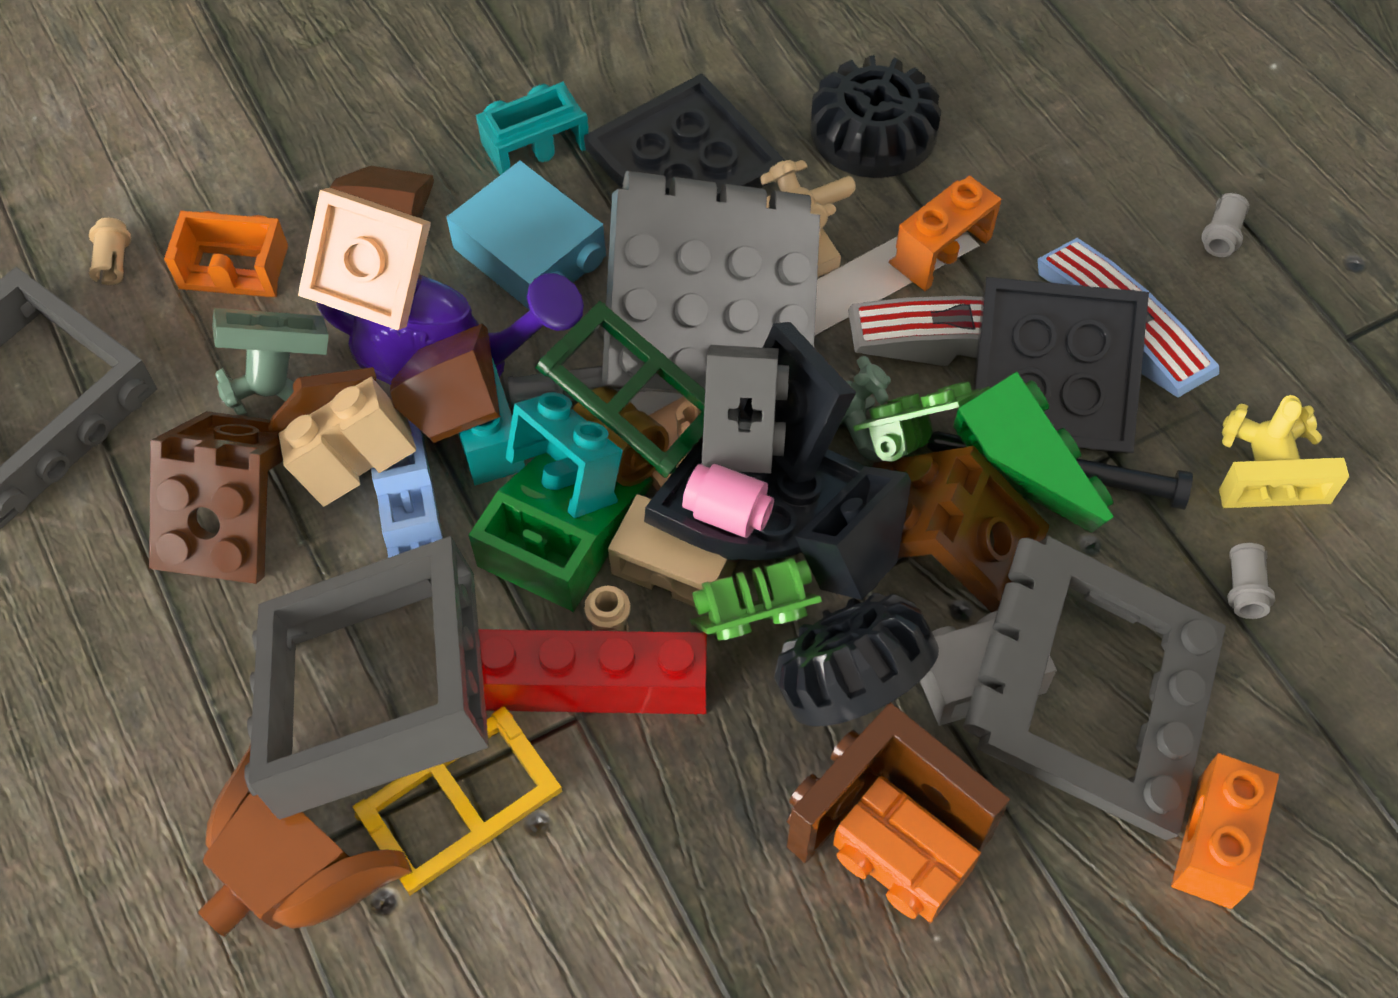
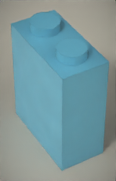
[446,161,606,310]

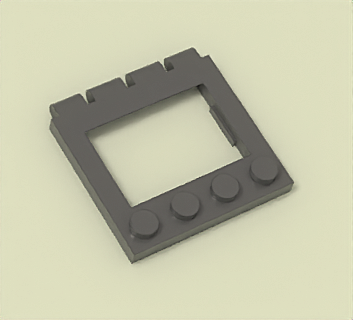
[963,536,1226,840]

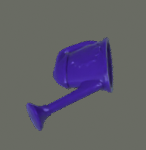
[317,273,584,385]

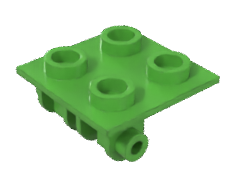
[853,381,990,462]
[690,558,822,640]

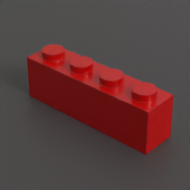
[479,629,707,714]

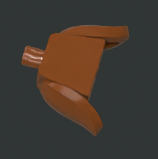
[198,743,412,937]

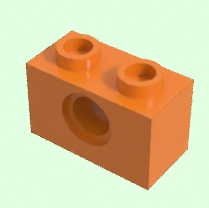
[1171,753,1279,909]

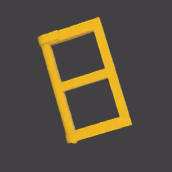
[352,706,562,896]

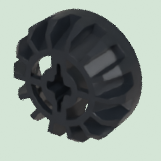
[810,55,942,178]
[774,593,939,726]

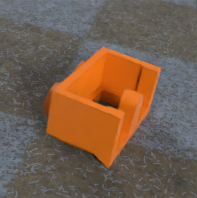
[888,175,1002,291]
[164,211,288,298]

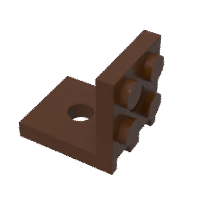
[149,411,283,584]
[872,446,1050,613]
[787,703,1010,863]

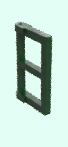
[536,301,705,478]

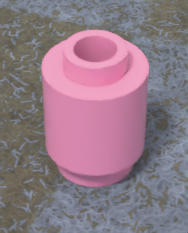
[682,464,774,538]

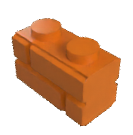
[833,775,981,923]

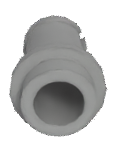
[1201,193,1249,257]
[1227,543,1276,619]

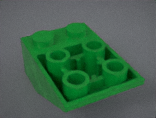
[953,372,1114,533]
[468,453,654,612]

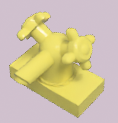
[1219,395,1349,508]

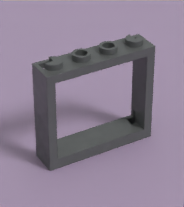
[0,266,158,529]
[244,536,489,820]

